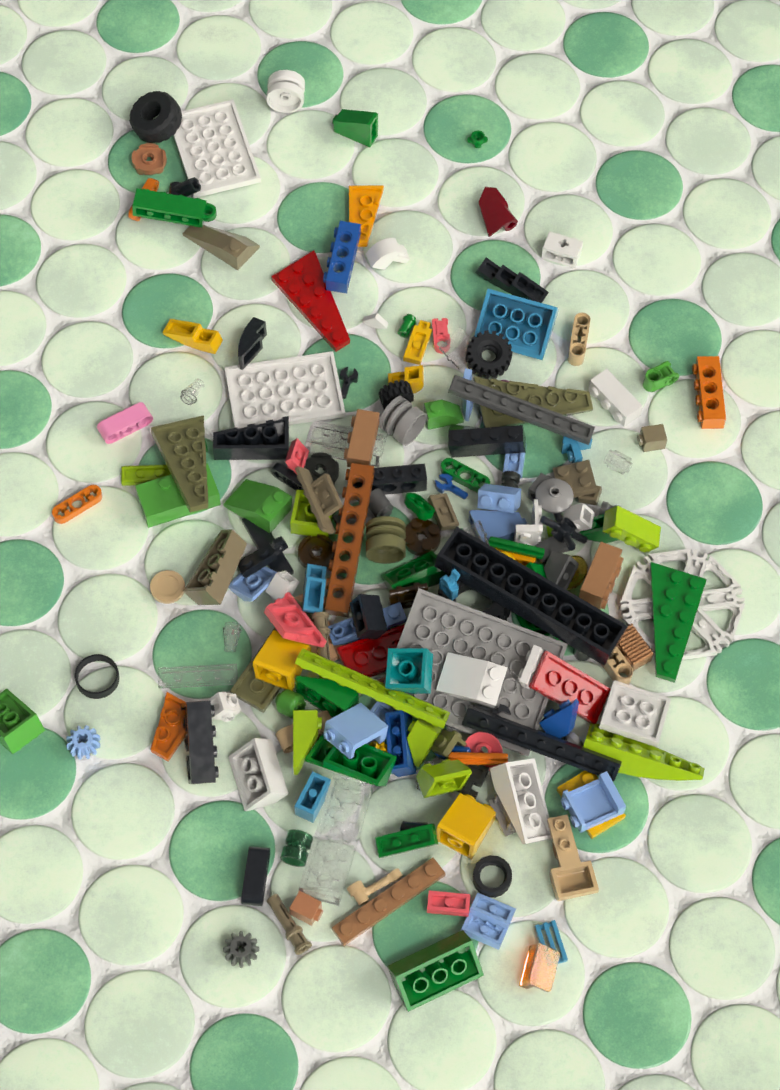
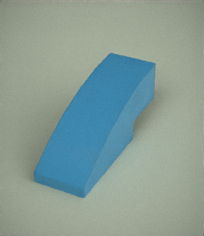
[302,564,327,613]

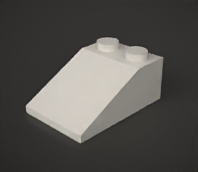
[436,652,508,709]

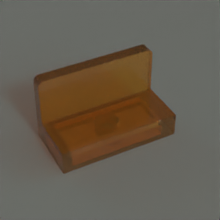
[519,943,560,992]

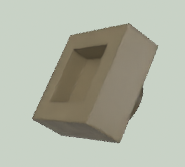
[578,485,602,506]

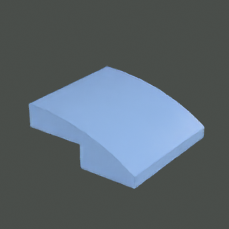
[461,368,474,422]
[461,893,516,950]

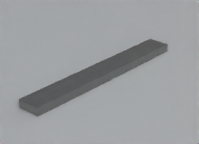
[448,375,595,445]

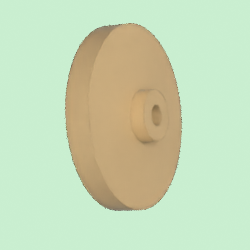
[150,570,185,604]

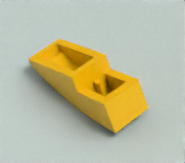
[162,319,223,354]

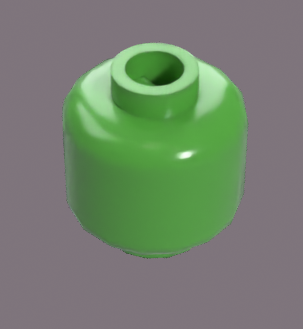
[275,689,306,718]

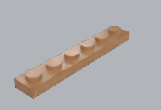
[332,857,446,946]

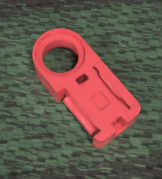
[432,318,450,354]

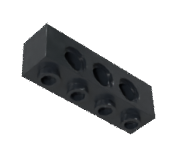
[353,463,427,495]

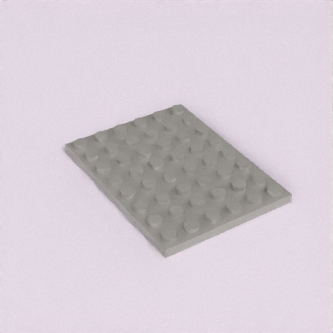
[384,588,568,757]

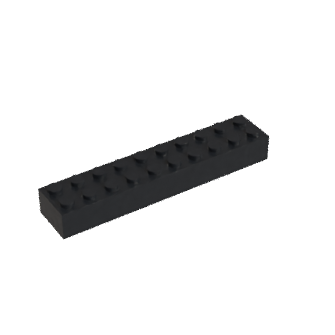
[434,527,628,666]

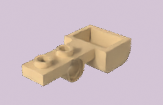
[547,814,599,902]

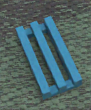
[535,920,568,967]

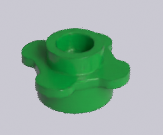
[467,130,488,148]

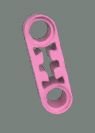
[97,402,153,444]

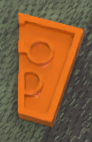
[151,692,187,762]

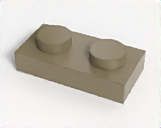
[427,493,459,531]

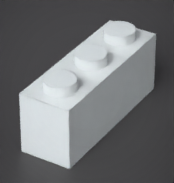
[588,369,643,427]

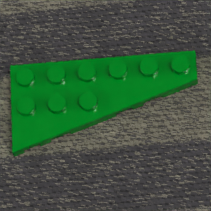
[650,562,707,683]

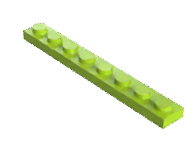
[295,648,450,728]

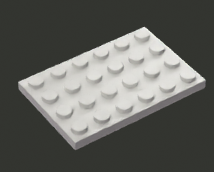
[173,99,261,198]
[225,351,346,429]

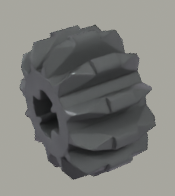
[223,931,259,968]

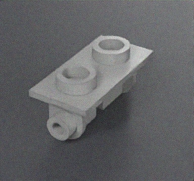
[488,793,516,837]

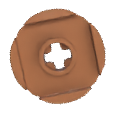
[131,143,167,175]

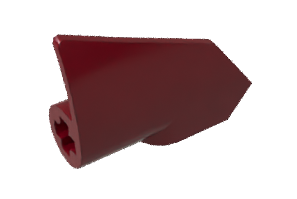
[478,187,518,237]

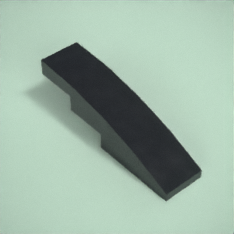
[475,257,549,303]

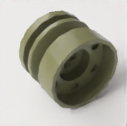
[366,516,406,564]

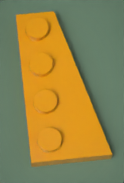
[349,185,384,247]

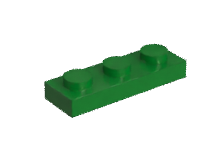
[375,823,438,858]

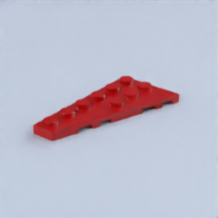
[271,250,350,352]

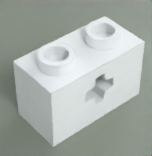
[542,231,583,268]

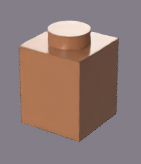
[289,890,323,926]

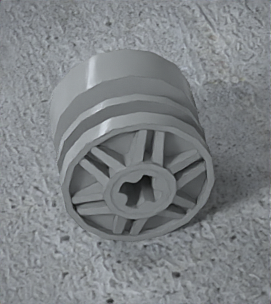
[379,396,427,446]

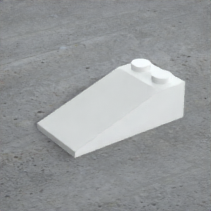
[489,758,552,844]

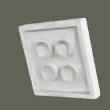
[599,680,671,747]

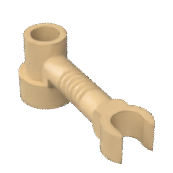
[347,868,402,906]

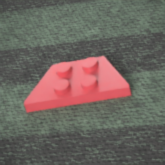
[264,592,327,647]

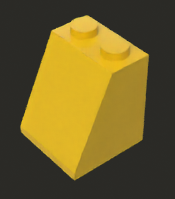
[253,630,311,691]
[436,793,496,860]

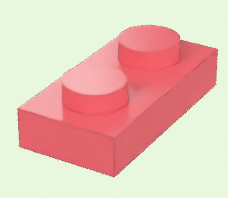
[285,438,309,474]
[427,890,470,917]

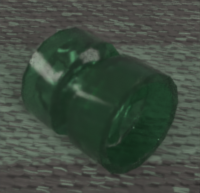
[280,829,313,867]

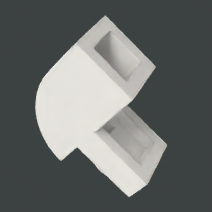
[366,238,410,270]

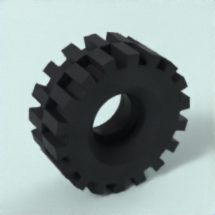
[465,330,513,379]

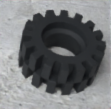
[378,380,414,410]

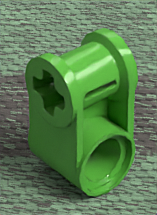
[643,361,679,392]

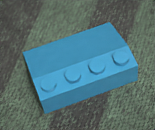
[474,289,559,360]

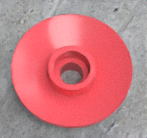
[465,732,503,771]

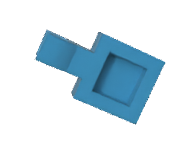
[439,569,460,601]

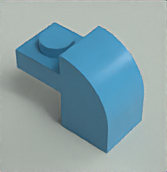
[561,423,592,463]

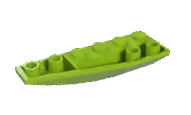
[583,723,705,781]

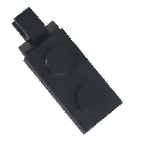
[238,536,289,578]

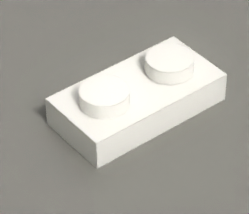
[518,645,543,689]

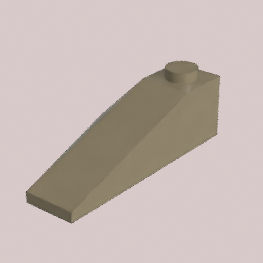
[183,225,260,270]

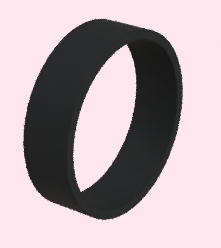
[74,654,120,699]

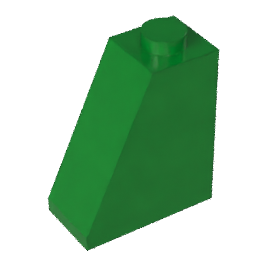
[332,109,378,147]

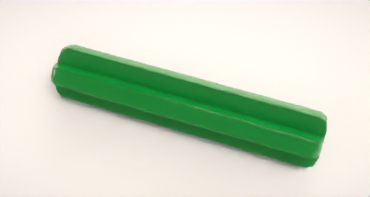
[488,536,545,559]

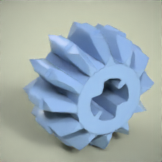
[66,725,101,760]

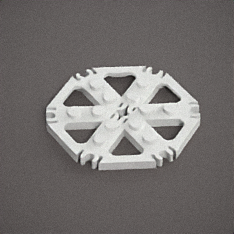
[620,548,745,660]

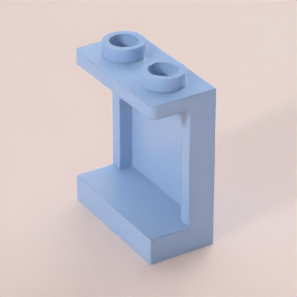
[323,703,388,759]
[561,771,626,833]

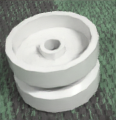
[266,70,305,113]

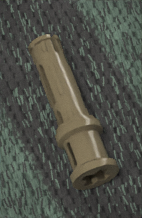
[311,612,331,660]
[267,894,312,955]

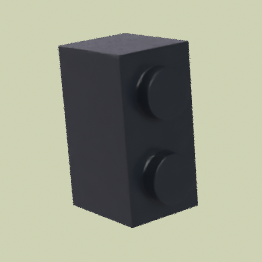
[350,594,388,639]

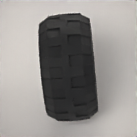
[129,91,182,143]

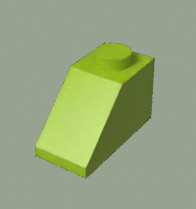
[407,719,442,767]

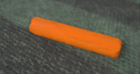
[448,752,508,765]

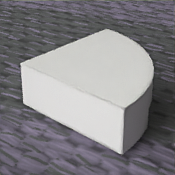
[362,313,388,329]

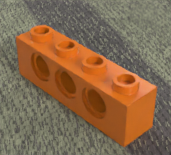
[692,356,726,429]

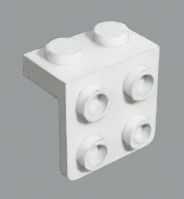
[514,499,543,546]

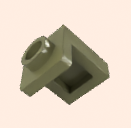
[431,729,467,757]

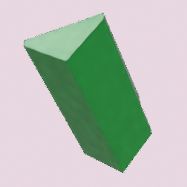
[381,551,446,590]
[305,734,397,787]

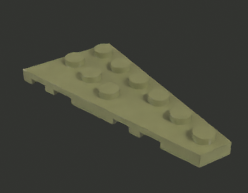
[473,376,593,428]
[151,415,208,513]

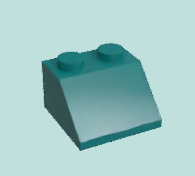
[385,648,433,694]

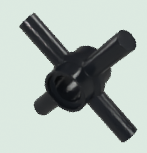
[540,513,588,551]

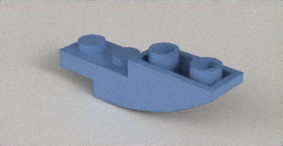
[328,602,407,645]

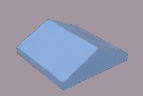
[228,566,277,602]

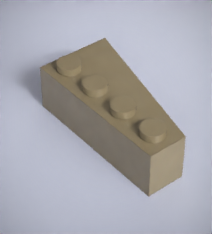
[183,529,247,605]

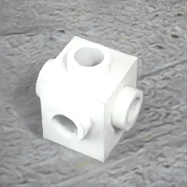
[207,691,241,722]

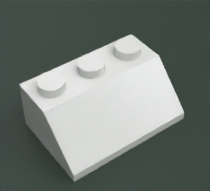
[228,738,289,811]

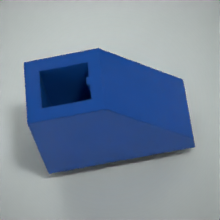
[539,699,579,738]

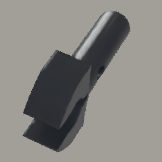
[339,367,358,399]
[473,703,511,716]

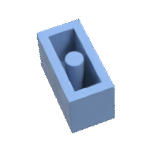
[477,483,521,513]

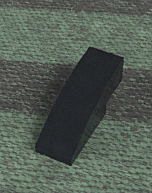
[238,317,267,370]

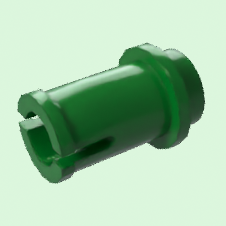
[397,314,416,338]

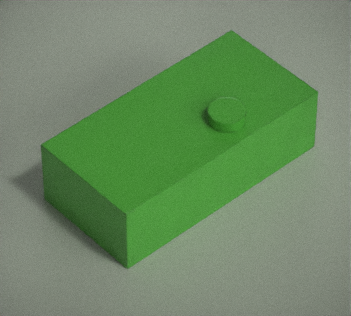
[135,463,221,528]

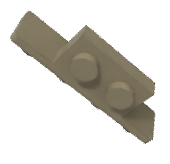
[295,466,343,534]

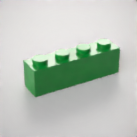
[132,188,207,228]

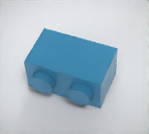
[294,771,331,823]

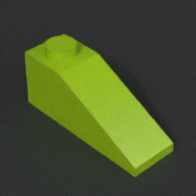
[293,710,322,775]

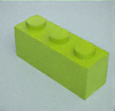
[603,505,661,552]

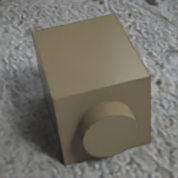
[637,424,667,452]

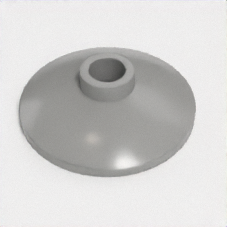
[535,478,574,513]

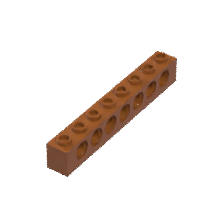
[323,463,374,618]

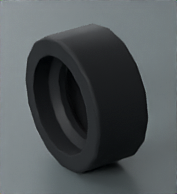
[473,855,512,898]

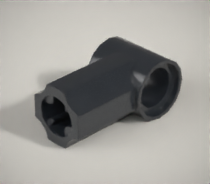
[168,177,201,197]

